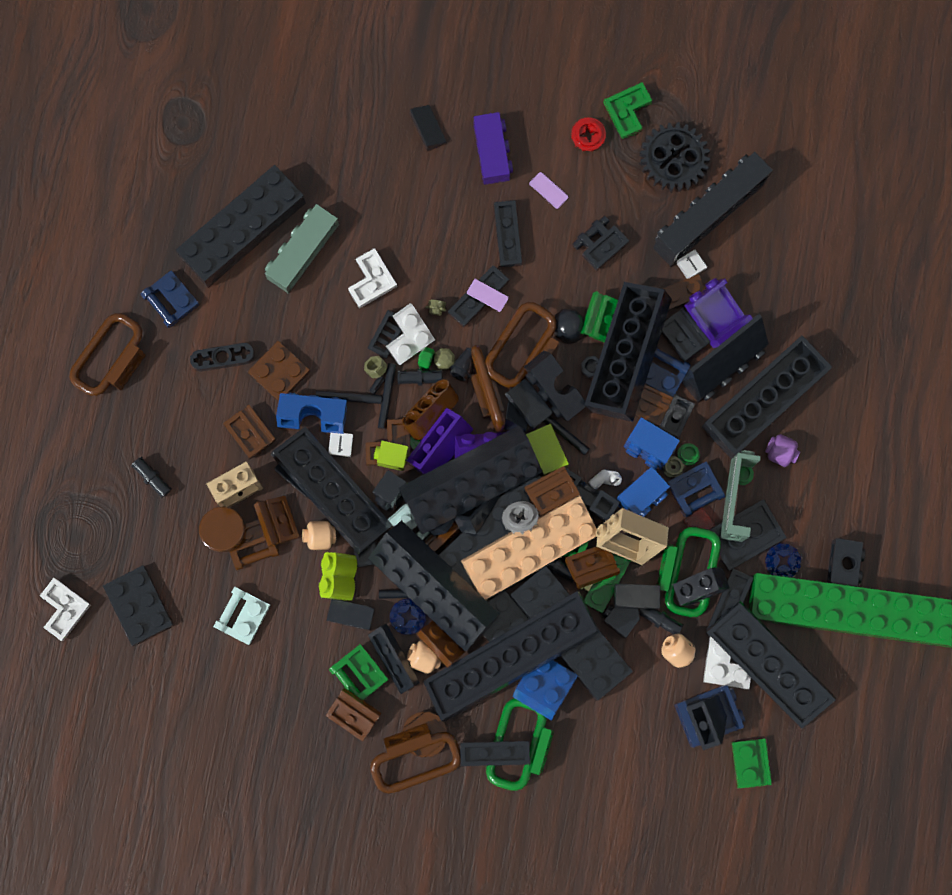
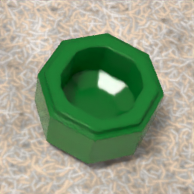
[418,347,435,370]

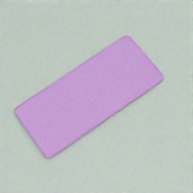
[529,172,568,209]
[467,279,508,312]

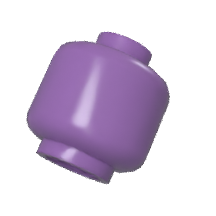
[765,434,800,467]

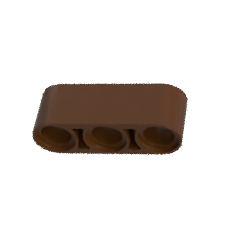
[402,379,459,440]

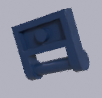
[141,270,199,328]
[645,346,691,397]
[667,461,725,518]

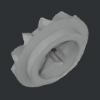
[502,501,539,534]

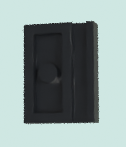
[661,308,710,362]

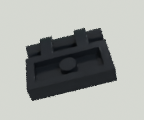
[572,216,629,271]

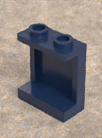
[674,685,745,747]

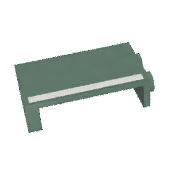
[720,450,760,542]

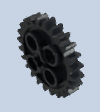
[639,122,710,192]

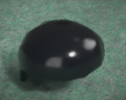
[554,309,584,344]

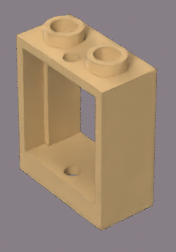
[207,461,263,508]
[596,508,668,565]

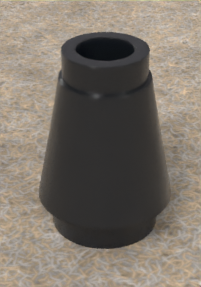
[450,347,474,382]

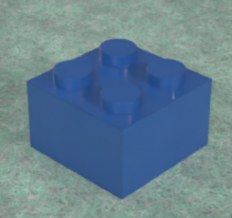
[623,417,680,470]
[616,467,670,517]
[512,660,578,720]

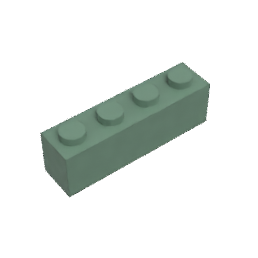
[265,204,339,293]

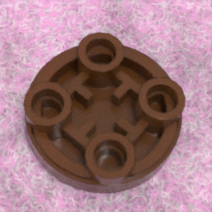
[199,507,245,552]

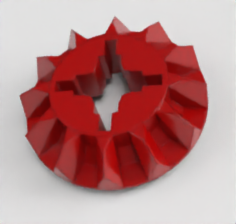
[571,118,606,152]

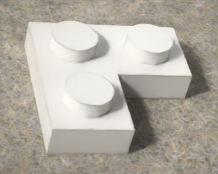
[348,248,397,309]
[386,303,435,365]
[40,578,91,641]
[703,637,751,689]

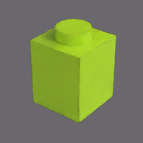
[374,441,409,471]

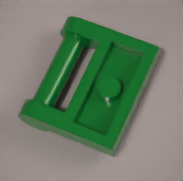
[329,644,388,700]

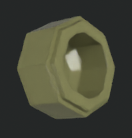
[434,348,455,370]
[364,356,387,379]

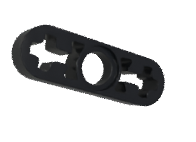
[190,343,255,372]

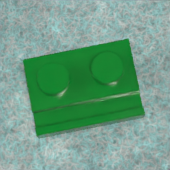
[581,291,618,343]
[731,739,772,788]

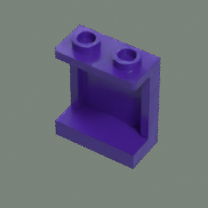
[684,278,753,348]

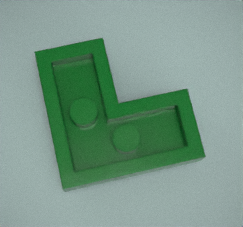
[603,82,652,140]

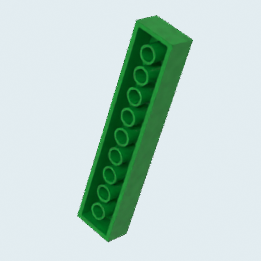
[748,573,952,648]

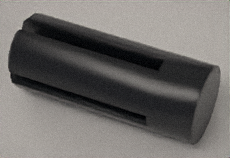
[369,376,385,395]

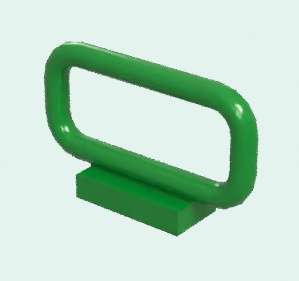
[656,527,721,617]
[486,698,554,791]

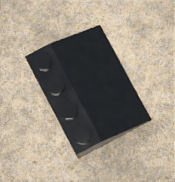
[681,314,769,402]

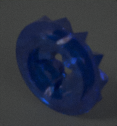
[765,543,801,578]
[390,599,426,635]

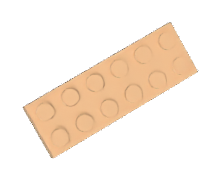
[461,496,597,600]

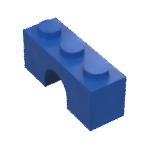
[276,393,347,434]

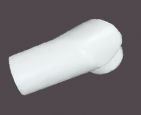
[588,470,622,489]

